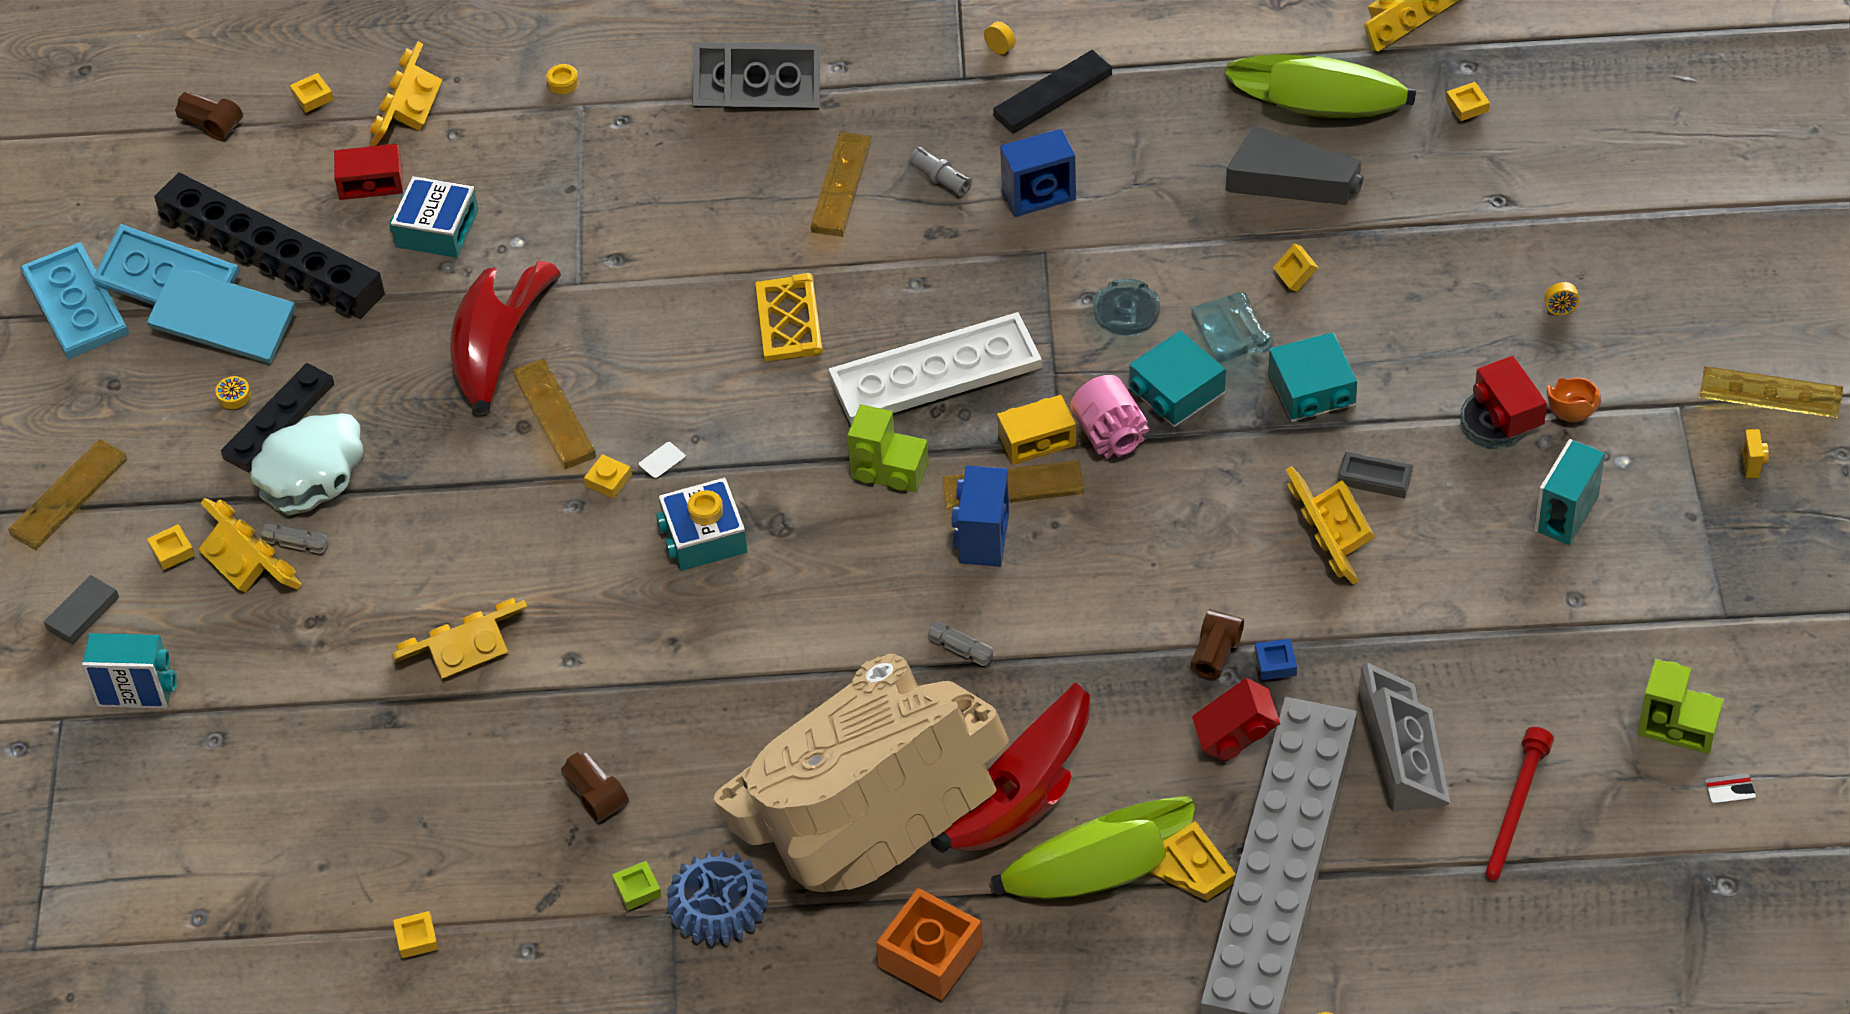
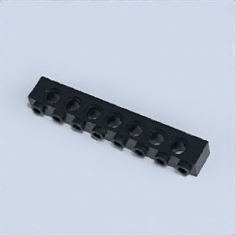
[154,172,385,320]

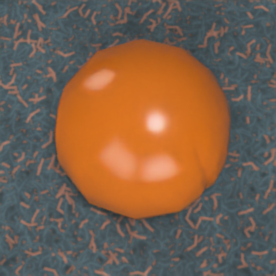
[1546,377,1601,423]

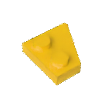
[1148,821,1236,901]

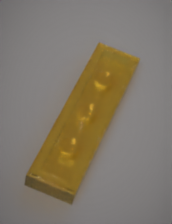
[811,132,871,237]
[513,358,596,470]
[1699,366,1843,418]
[8,439,127,551]
[942,460,1084,510]

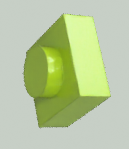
[612,861,662,911]

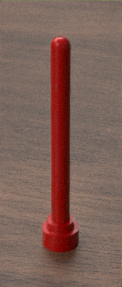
[1485,727,1554,881]

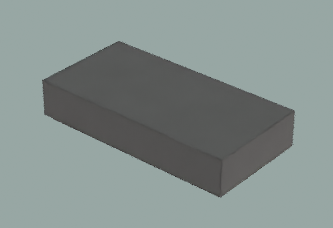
[1337,451,1413,498]
[44,575,119,644]

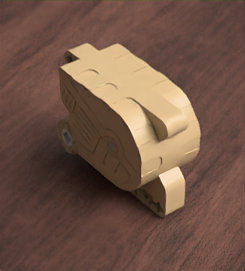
[714,654,1009,893]

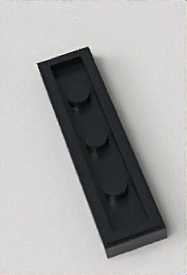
[993,50,1112,133]

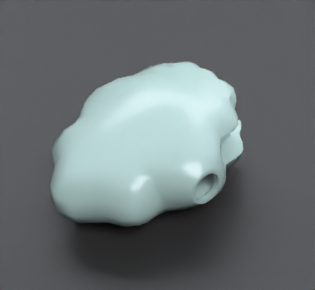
[250,413,364,516]

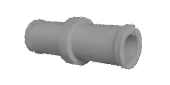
[909,147,972,197]

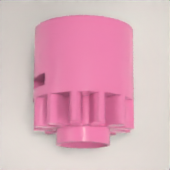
[1070,375,1149,459]

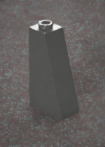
[1226,125,1364,205]

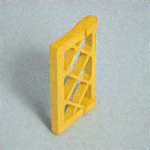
[755,273,823,362]

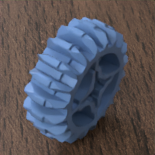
[667,850,768,947]

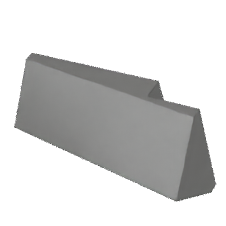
[693,42,820,108]
[1359,663,1450,811]

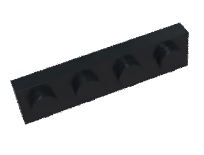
[220,362,334,473]

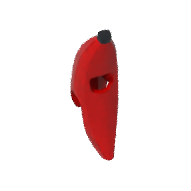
[450,261,561,415]
[931,683,1090,853]

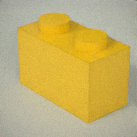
[997,395,1076,465]

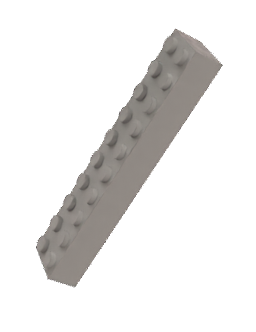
[1201,697,1357,1014]

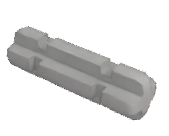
[260,522,328,554]
[928,621,994,666]

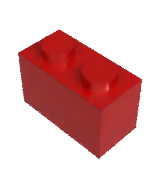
[334,144,404,200]
[1473,355,1547,438]
[1192,678,1280,762]

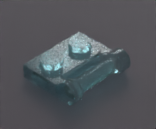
[1191,292,1274,363]

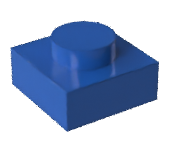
[1255,638,1297,680]

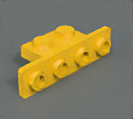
[1364,0,1459,51]
[369,41,442,146]
[1286,466,1375,585]
[198,498,302,593]
[391,598,527,680]

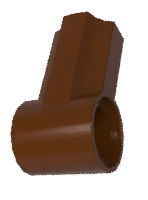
[175,92,243,141]
[1190,609,1245,681]
[561,752,629,823]

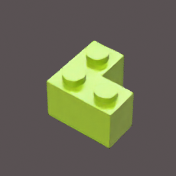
[847,404,929,493]
[1638,659,1724,754]

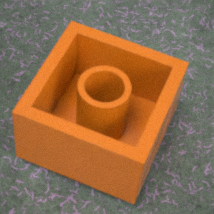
[876,888,983,1001]

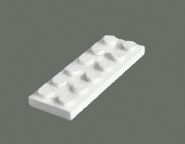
[828,312,1042,425]

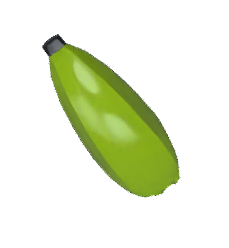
[1225,54,1416,118]
[991,795,1195,900]

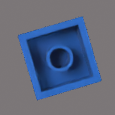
[1000,128,1076,217]
[952,465,1010,567]

